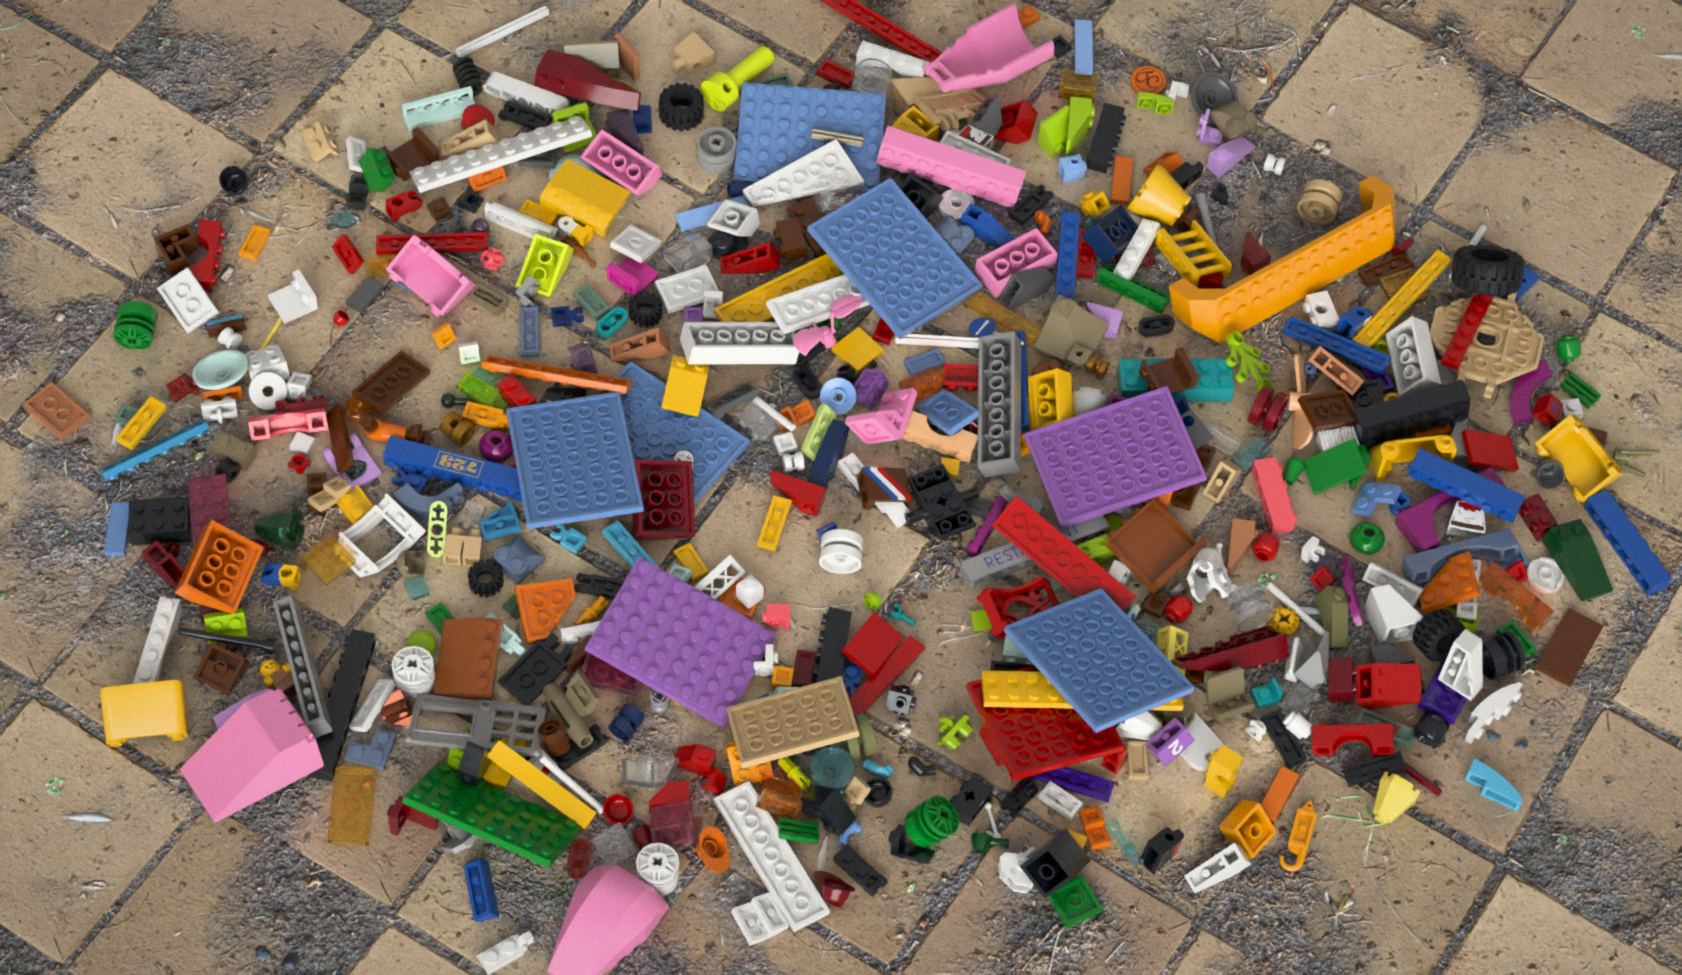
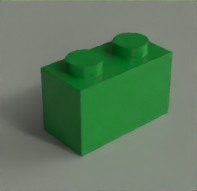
[359,148,395,192]

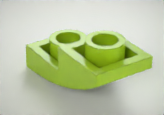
[1136,92,1174,115]

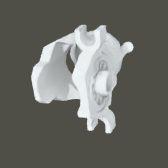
[1186,543,1240,603]

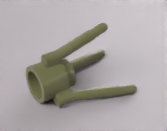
[1613,448,1660,477]

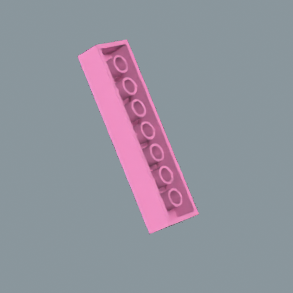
[876,126,1026,208]

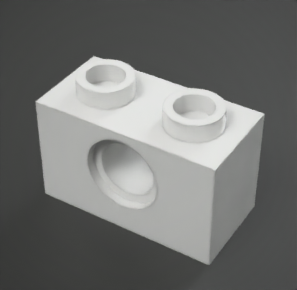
[1303,290,1340,332]

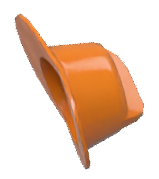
[696,826,730,873]

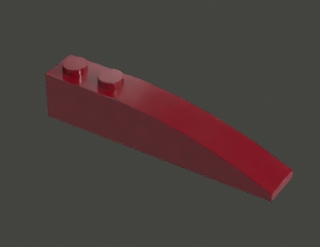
[534,49,641,111]
[1171,625,1289,671]

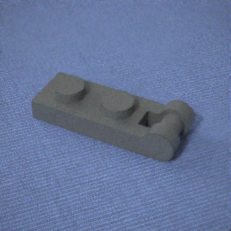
[705,383,759,419]

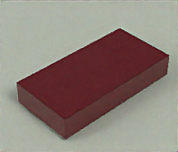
[791,649,816,687]

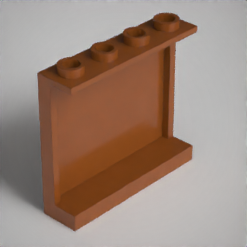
[1105,496,1208,594]

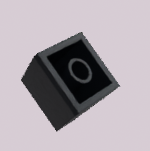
[1020,828,1091,898]

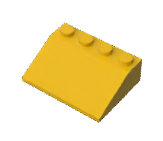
[540,159,631,238]

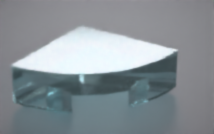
[331,209,357,228]

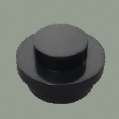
[837,365,855,381]

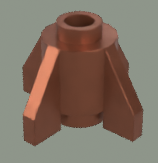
[381,688,412,726]

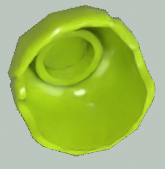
[406,630,437,656]

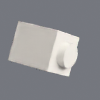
[736,574,764,610]

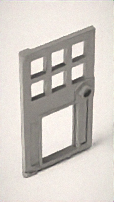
[405,693,547,757]

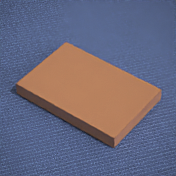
[23,381,91,441]

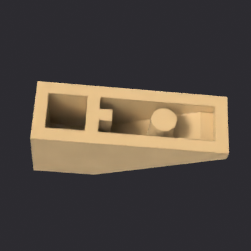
[440,119,499,158]

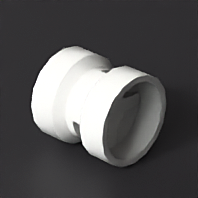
[1263,153,1286,176]
[782,452,805,473]

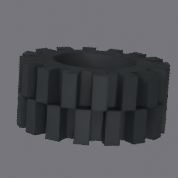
[629,292,662,328]
[468,559,504,597]

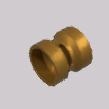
[1085,354,1110,379]

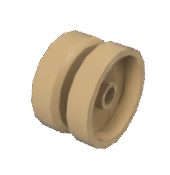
[1297,179,1343,225]

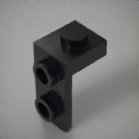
[889,824,935,864]

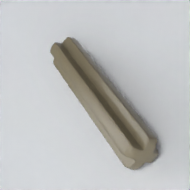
[811,128,864,147]

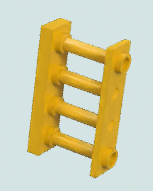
[1155,220,1232,287]

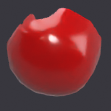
[603,793,634,825]

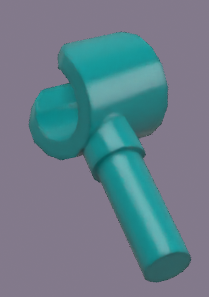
[890,604,916,626]

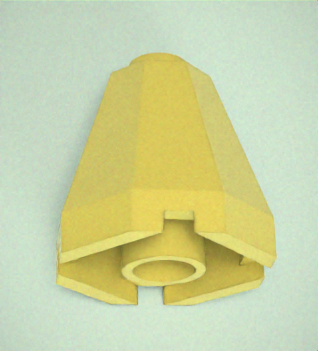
[1373,772,1420,824]

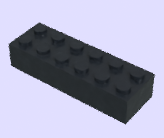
[1353,380,1471,447]

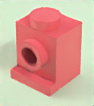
[762,604,790,631]

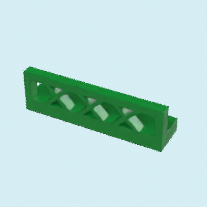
[1096,264,1171,314]

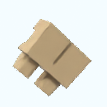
[443,527,483,567]

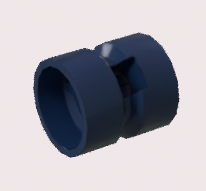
[608,703,645,741]

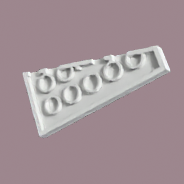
[743,139,865,207]

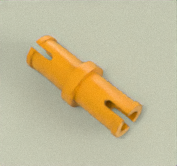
[573,596,609,626]

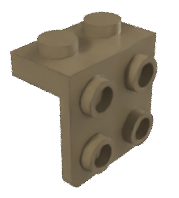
[1206,666,1254,721]

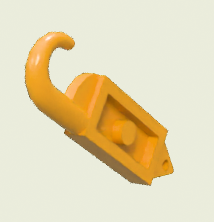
[1279,800,1317,872]

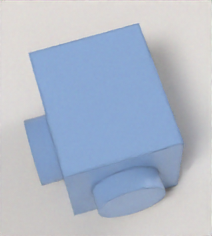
[1058,154,1087,183]

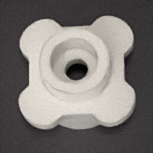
[1246,720,1266,741]

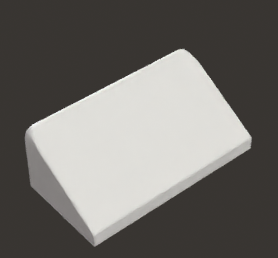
[1284,637,1304,683]

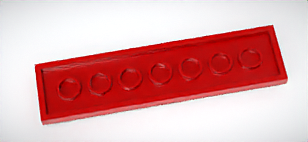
[992,496,1136,612]

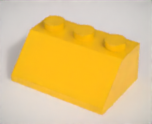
[1028,368,1074,431]

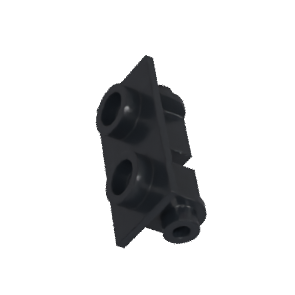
[1000,778,1038,818]

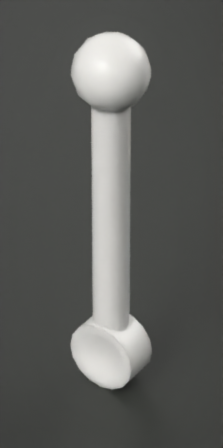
[984,802,1001,838]

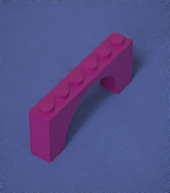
[1395,467,1507,553]

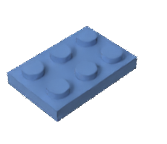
[915,388,980,436]

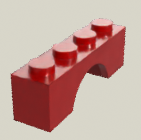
[190,219,226,292]
[1312,722,1395,756]

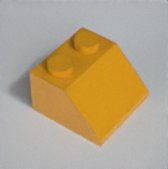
[1218,799,1277,859]

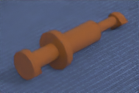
[561,235,596,267]

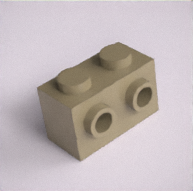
[210,430,256,472]

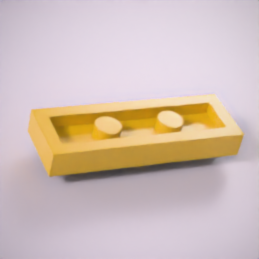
[116,396,167,450]
[757,495,792,552]

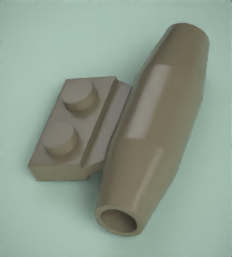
[542,671,601,748]

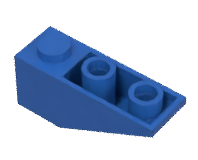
[960,203,1016,248]

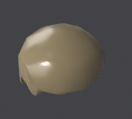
[396,550,426,579]

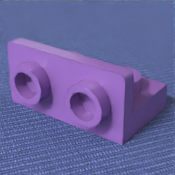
[853,368,889,410]

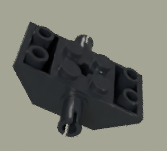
[904,464,979,540]

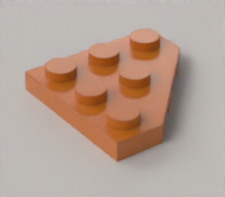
[1420,551,1480,614]
[514,578,576,644]

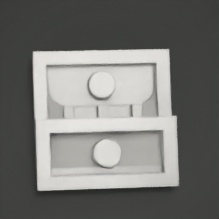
[731,892,789,946]

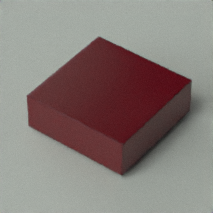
[1390,237,1414,256]

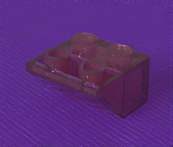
[650,800,698,846]

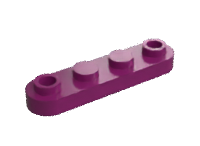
[967,495,1008,557]

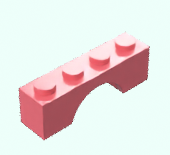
[248,407,328,441]

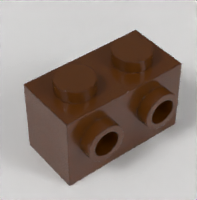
[773,217,807,261]

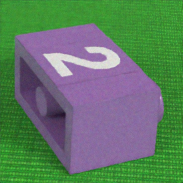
[1145,717,1195,767]

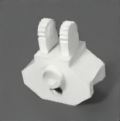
[998,847,1036,893]

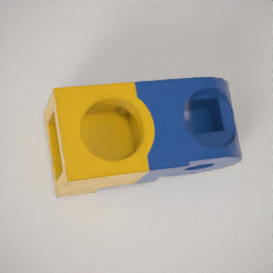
[261,564,302,591]

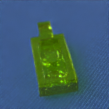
[456,371,508,411]

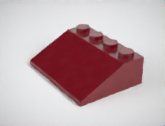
[632,459,695,541]

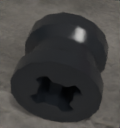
[216,458,240,483]

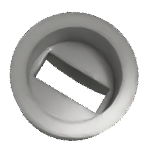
[1168,581,1185,596]

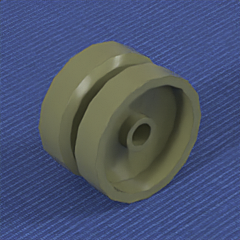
[839,712,877,762]

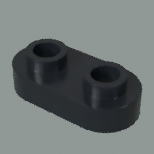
[1138,314,1175,337]
[793,366,822,399]

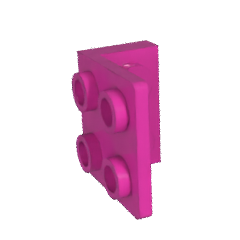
[607,257,658,297]

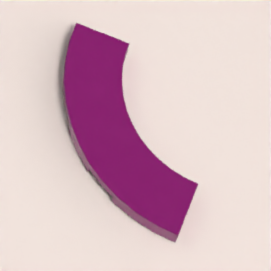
[1510,359,1552,425]
[1341,553,1365,626]

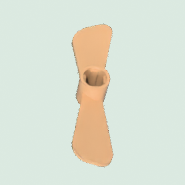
[1287,354,1313,450]

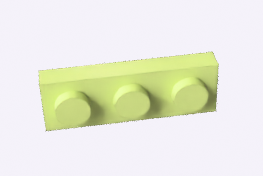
[800,404,837,461]

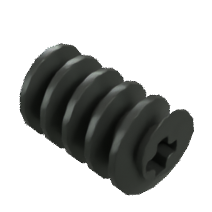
[452,57,482,97]

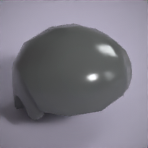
[1535,459,1566,489]

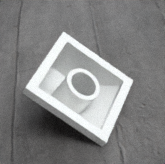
[707,199,760,236]

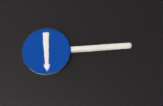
[969,318,1024,345]

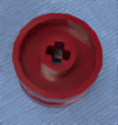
[1247,385,1289,433]

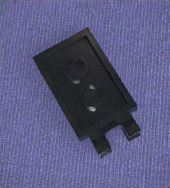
[498,633,573,706]

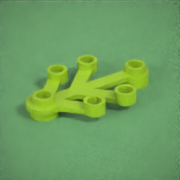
[1225,331,1273,393]

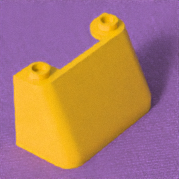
[1535,414,1624,502]
[1369,435,1457,482]
[100,680,189,747]

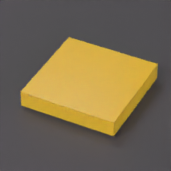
[831,326,884,374]

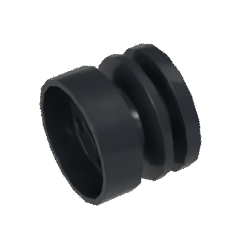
[1482,631,1525,681]

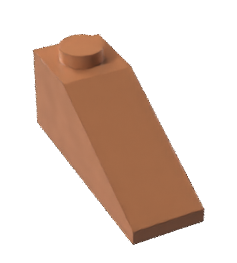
[609,327,671,362]
[1308,346,1364,396]
[1226,518,1258,577]

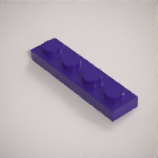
[1032,767,1115,803]

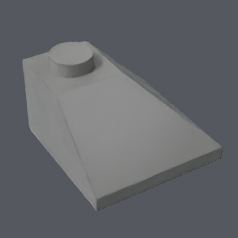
[1293,631,1329,689]

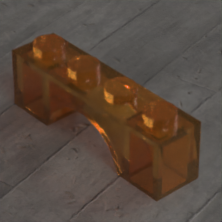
[1478,562,1554,634]

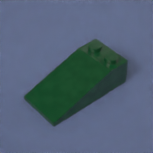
[1542,519,1613,602]

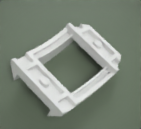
[334,493,426,578]

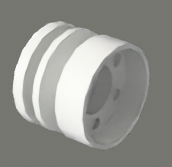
[392,646,435,699]
[636,843,679,896]

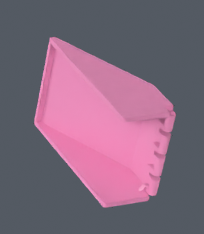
[180,689,324,823]

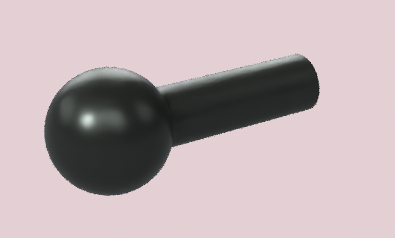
[441,393,477,408]

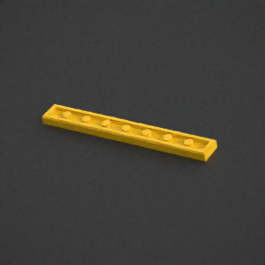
[1352,249,1452,348]

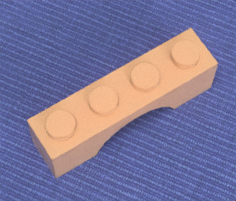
[903,411,978,463]

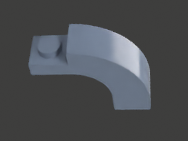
[393,482,463,521]

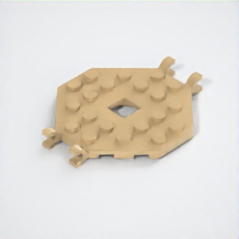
[1430,292,1544,399]

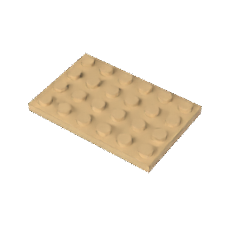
[726,676,860,769]

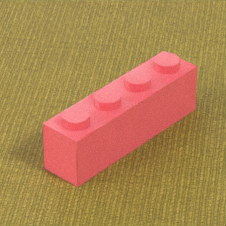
[1251,457,1297,534]

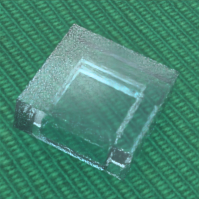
[404,576,430,601]

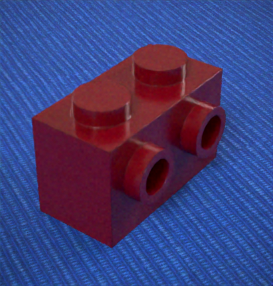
[1518,493,1558,541]
[1328,658,1357,703]

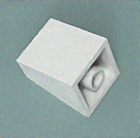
[1364,584,1423,645]

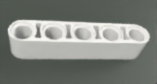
[483,72,570,118]

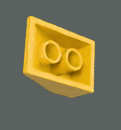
[661,355,710,417]

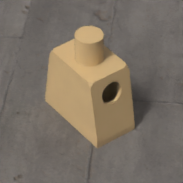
[670,31,715,74]

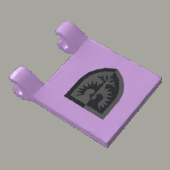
[322,434,382,490]

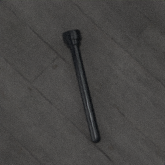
[178,627,275,654]

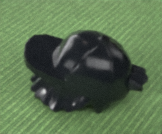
[1413,711,1450,749]

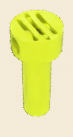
[700,46,775,112]

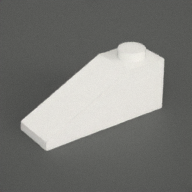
[1184,843,1251,893]

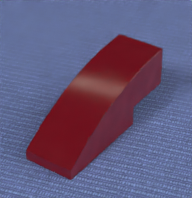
[141,541,185,591]

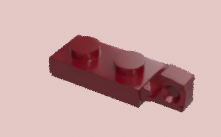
[275,395,329,413]

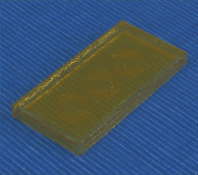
[327,767,377,845]

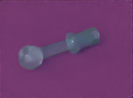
[1104,819,1144,868]

